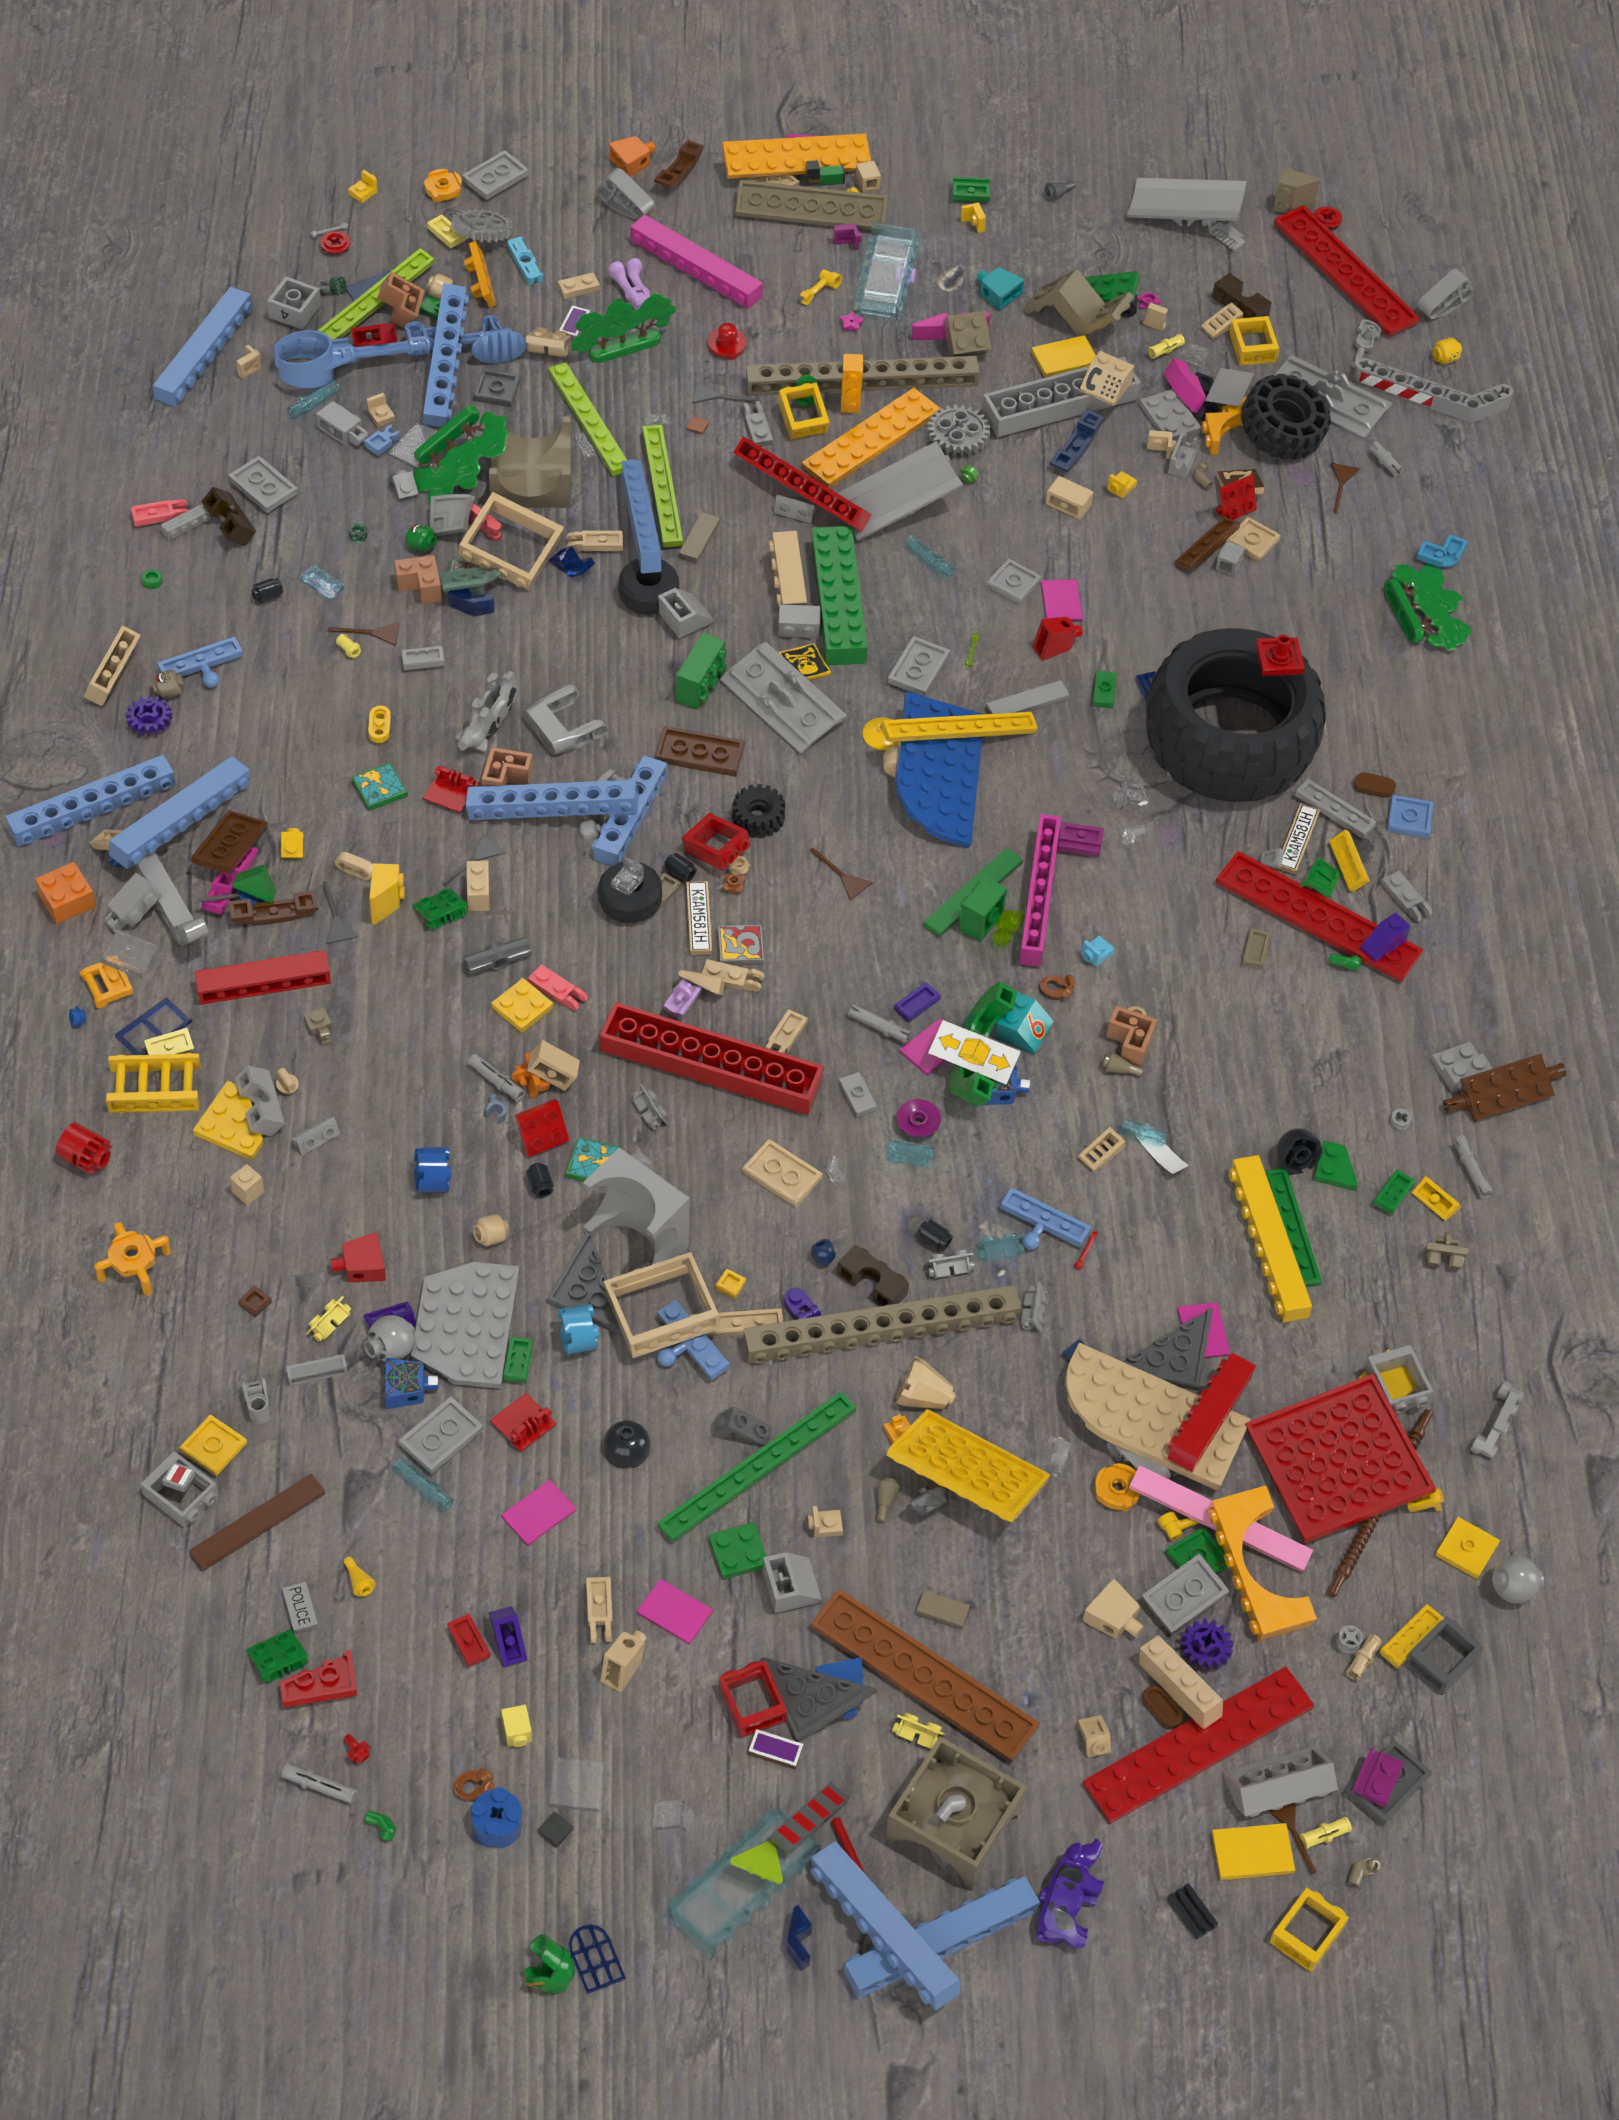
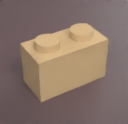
[1046,476,1093,520]
[467,861,490,911]
[527,1040,580,1091]

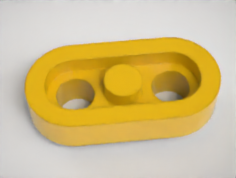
[368,706,391,743]

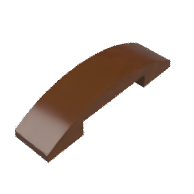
[654,140,704,188]
[229,891,318,925]

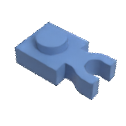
[364,425,401,456]

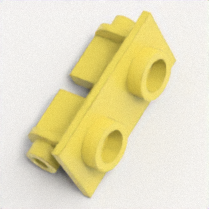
[306,1296,351,1342]
[892,1712,946,1749]

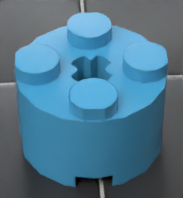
[557,1304,599,1355]

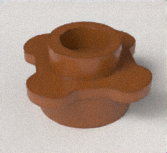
[723,873,745,894]

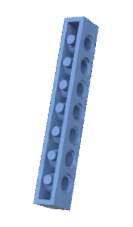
[422,283,469,427]
[5,755,176,847]
[466,779,639,820]

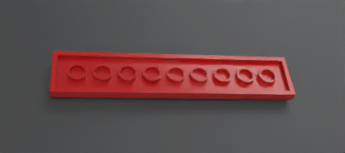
[1274,205,1420,337]
[1216,851,1424,983]
[1082,1666,1314,1824]

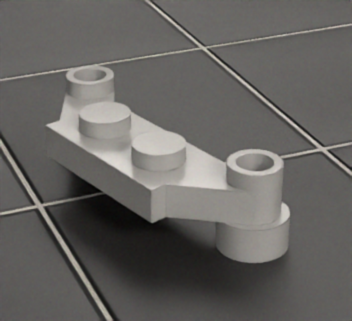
[1470,1380,1524,1459]

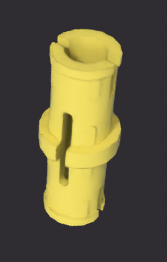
[1148,334,1185,359]
[1300,1817,1352,1849]

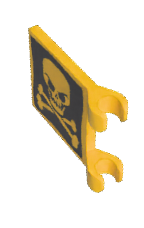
[778,644,831,680]

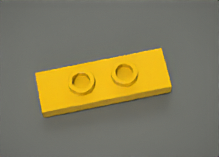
[1329,829,1370,892]
[1379,1604,1444,1669]

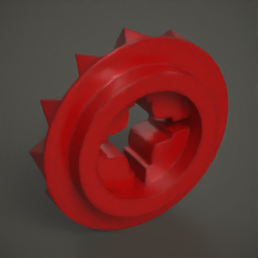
[1313,206,1342,230]
[320,231,351,255]

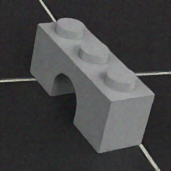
[235,1065,285,1137]

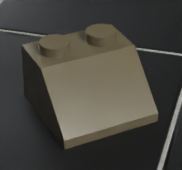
[1273,168,1320,214]

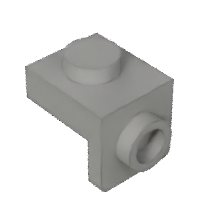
[391,470,418,500]

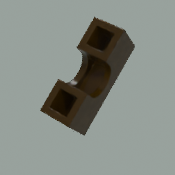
[1212,273,1272,319]
[201,487,256,546]
[837,1244,909,1306]

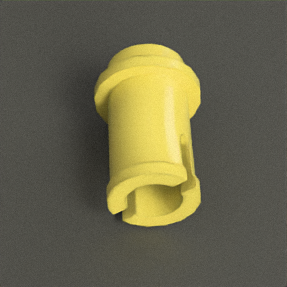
[336,634,361,658]

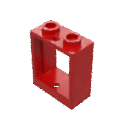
[681,812,750,871]
[719,1661,787,1738]

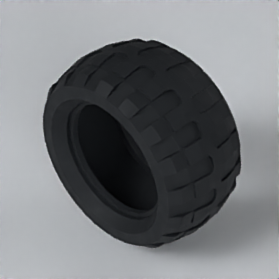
[1145,628,1326,802]

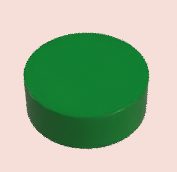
[142,569,163,589]

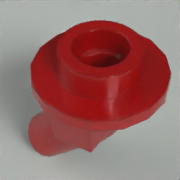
[344,1734,372,1764]

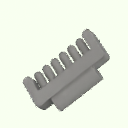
[1209,222,1245,253]

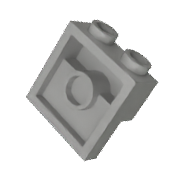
[1431,1041,1493,1093]

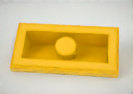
[1411,1176,1462,1221]

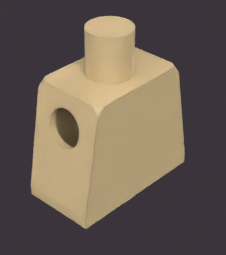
[1083,1579,1145,1639]
[600,1631,647,1693]

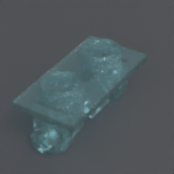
[887,1139,935,1168]
[975,1233,1025,1261]

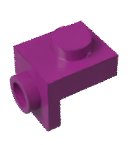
[833,223,862,250]

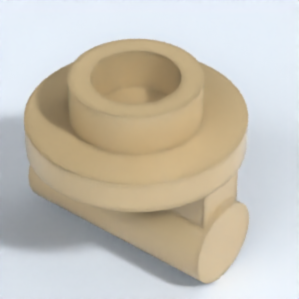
[276,1068,299,1094]

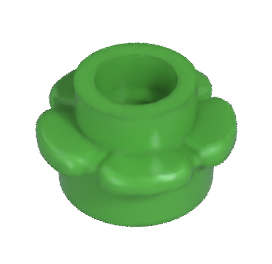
[960,465,979,483]

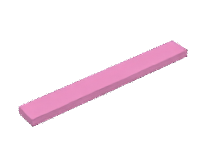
[1129,1465,1313,1573]

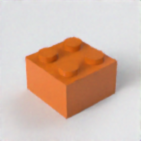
[35,862,96,924]

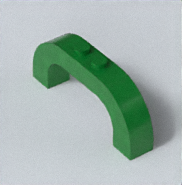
[949,981,1017,1107]

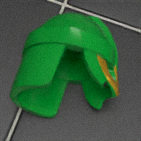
[523,1934,575,1993]

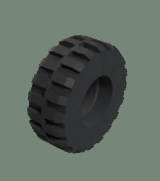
[1241,374,1331,460]

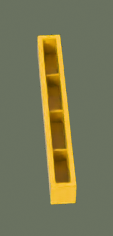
[1229,1155,1312,1323]

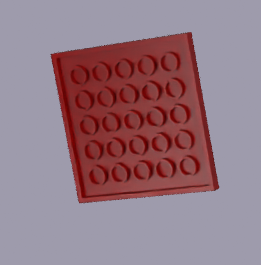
[1245,1374,1436,1543]

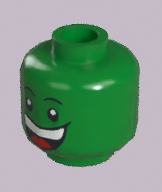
[405,524,437,553]

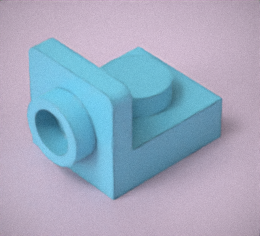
[1081,935,1115,967]

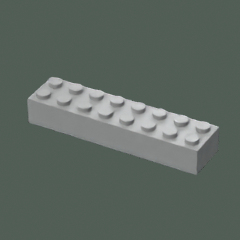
[982,357,1141,437]

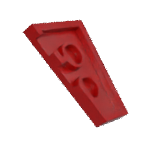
[280,1649,358,1708]

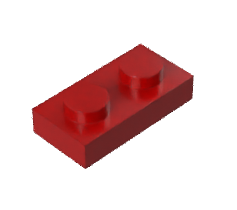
[447,1614,491,1667]

